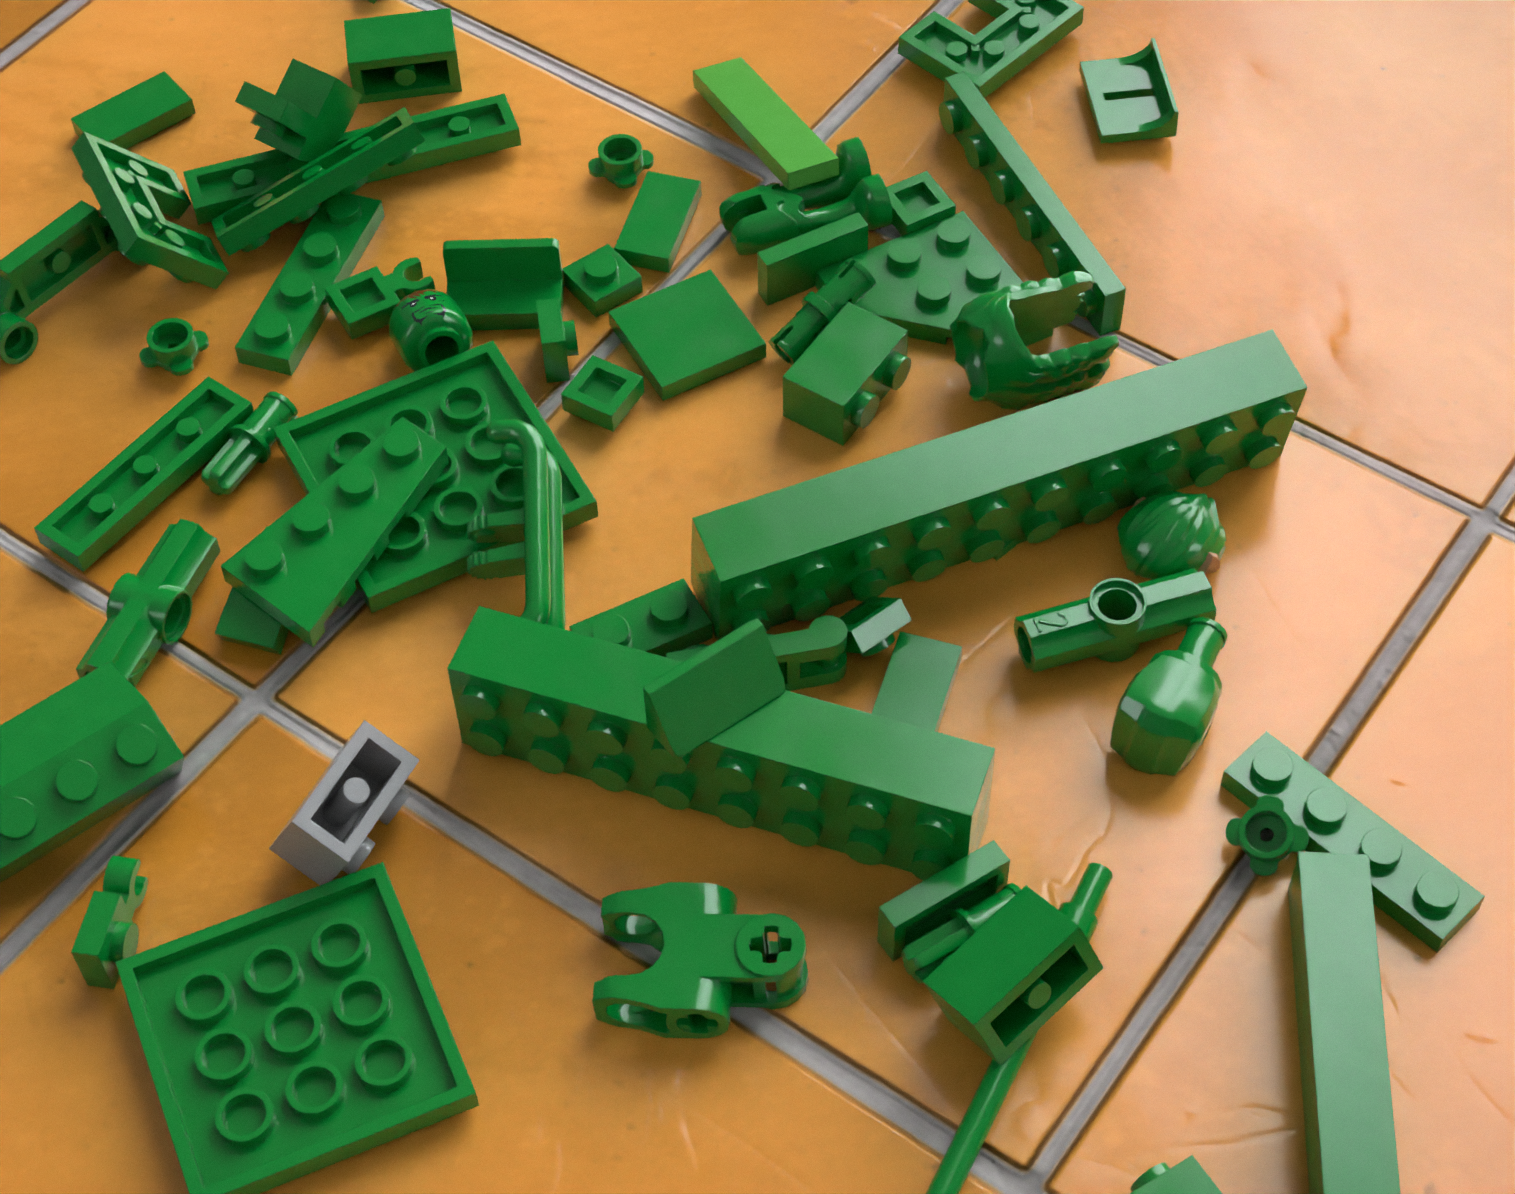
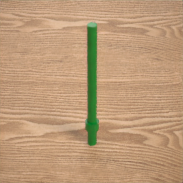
[926,863,1113,1194]

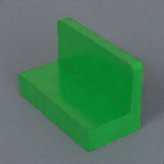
[442,238,564,331]

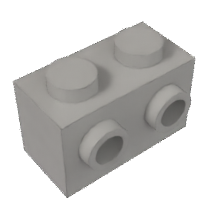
[269,720,419,885]

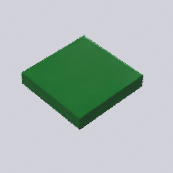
[608,269,766,401]

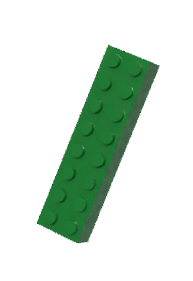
[447,606,995,881]

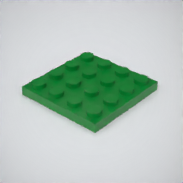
[273,340,598,613]
[115,862,479,1194]

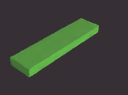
[693,57,839,190]

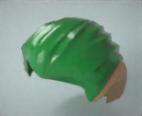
[1117,491,1226,579]

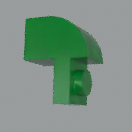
[235,58,363,161]

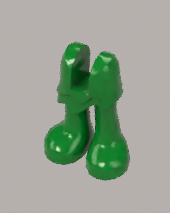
[719,137,893,255]

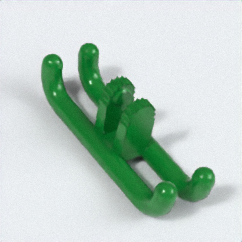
[467,419,566,629]

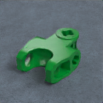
[592,882,809,1039]

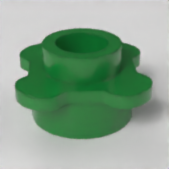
[588,134,654,189]
[139,318,209,376]
[1226,795,1309,876]

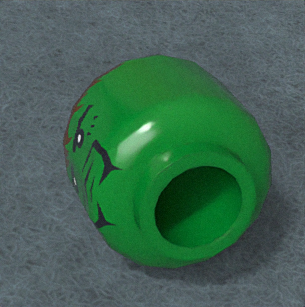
[389,289,473,371]

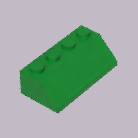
[0,661,184,883]

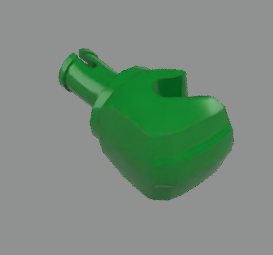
[1110,617,1228,776]

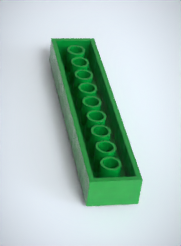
[691,329,1308,641]

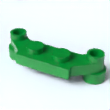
[0,200,123,364]

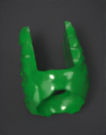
[949,271,1119,410]

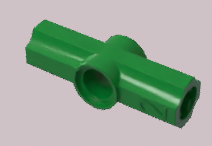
[76,518,221,687]
[1014,568,1217,673]

